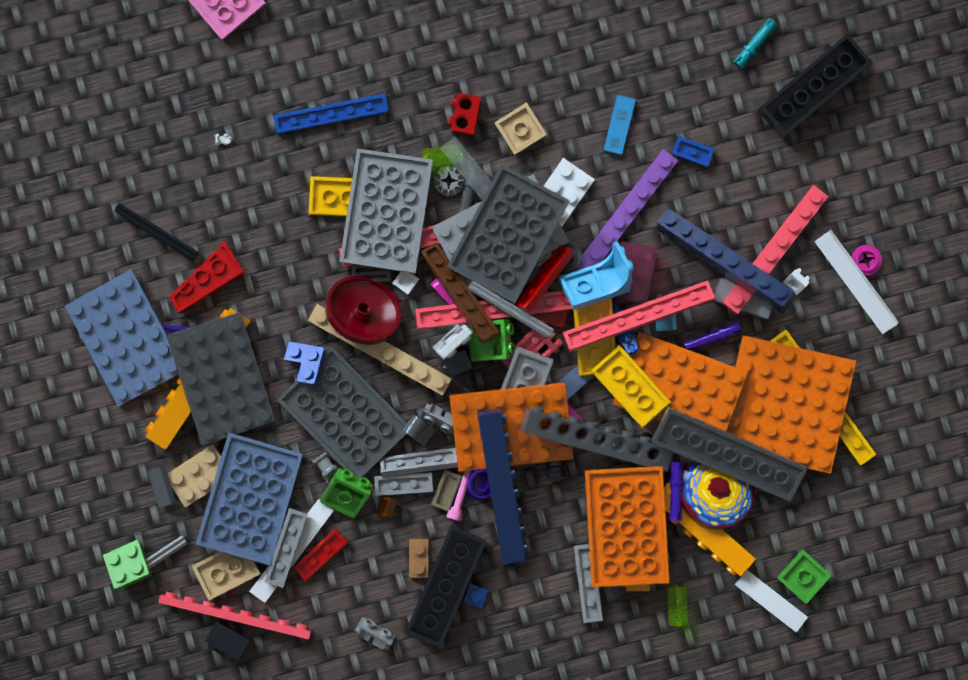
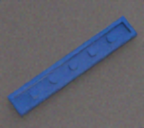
[273,93,389,135]

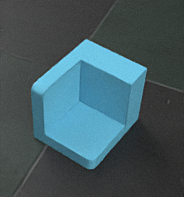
[655,314,677,331]

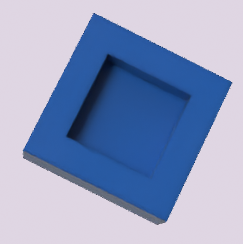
[464,583,488,608]

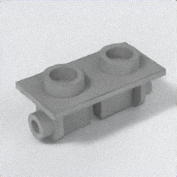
[420,403,454,435]
[355,617,396,650]

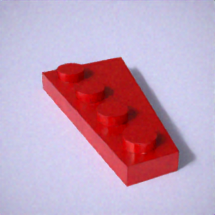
[169,241,245,314]

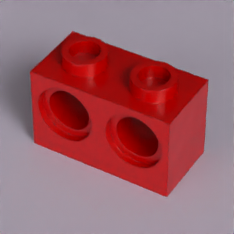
[448,93,481,137]

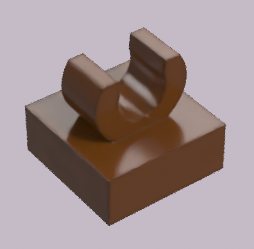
[377,495,402,518]

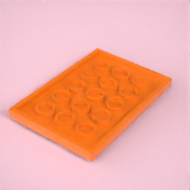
[612,332,748,431]
[450,382,573,472]
[585,466,669,587]

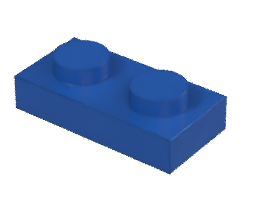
[671,136,714,168]

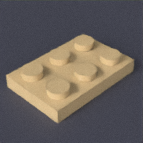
[167,444,221,508]
[191,552,261,600]

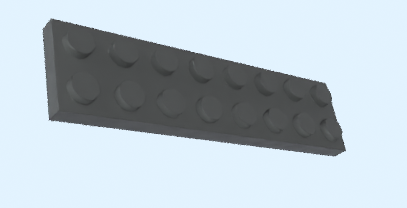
[651,406,808,502]

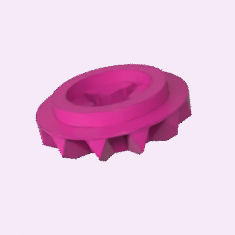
[851,245,882,275]

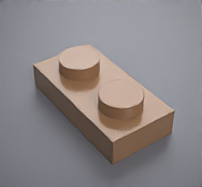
[409,539,429,578]

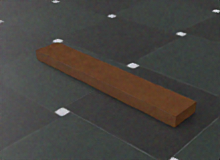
[420,243,500,344]

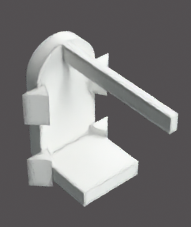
[215,134,232,146]

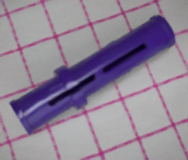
[683,322,742,351]
[669,462,684,521]

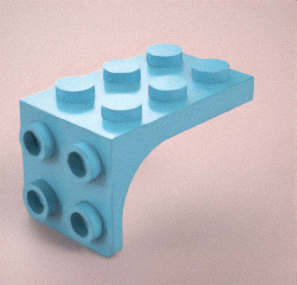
[558,241,634,310]

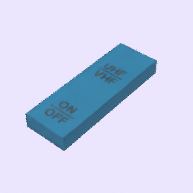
[603,95,636,155]

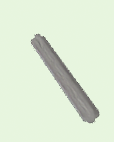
[469,281,554,338]

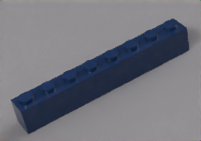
[657,208,795,314]
[477,408,529,565]

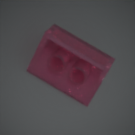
[612,242,658,305]

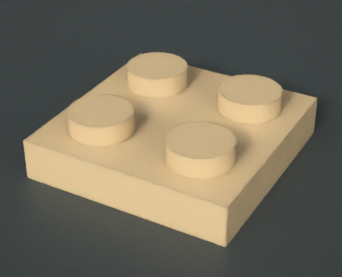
[494,102,547,156]

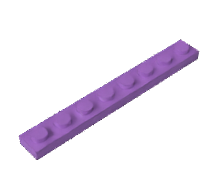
[572,149,678,272]

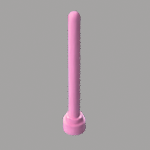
[447,470,473,521]

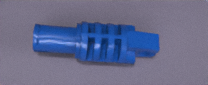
[613,304,639,355]

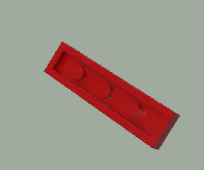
[514,245,574,313]

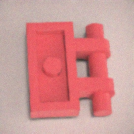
[515,320,564,358]

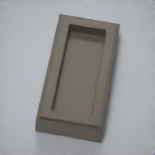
[431,469,462,512]

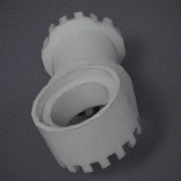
[312,452,338,484]

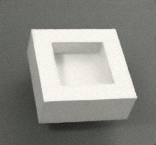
[393,272,419,295]

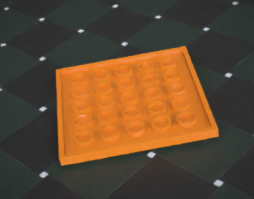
[726,335,856,474]

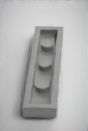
[380,448,458,477]
[265,508,308,588]
[574,544,603,623]

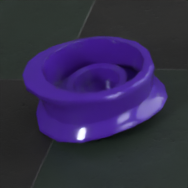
[466,469,491,500]

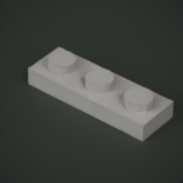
[374,472,433,496]

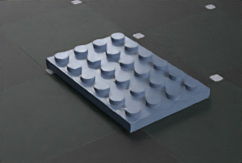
[65,269,179,407]
[196,433,303,565]

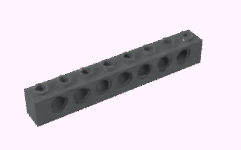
[520,406,674,472]

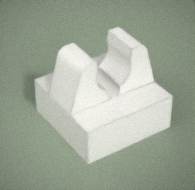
[783,268,809,295]

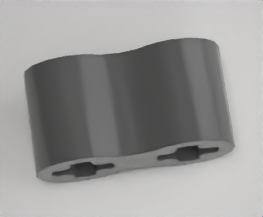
[402,415,436,446]

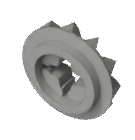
[434,166,464,196]

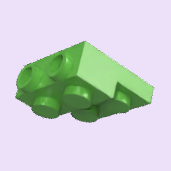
[468,320,515,362]
[320,468,373,519]

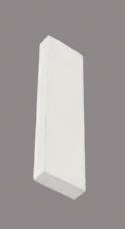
[734,570,808,632]

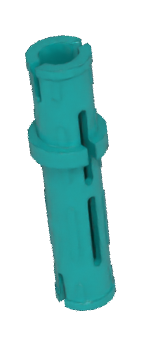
[733,18,778,70]

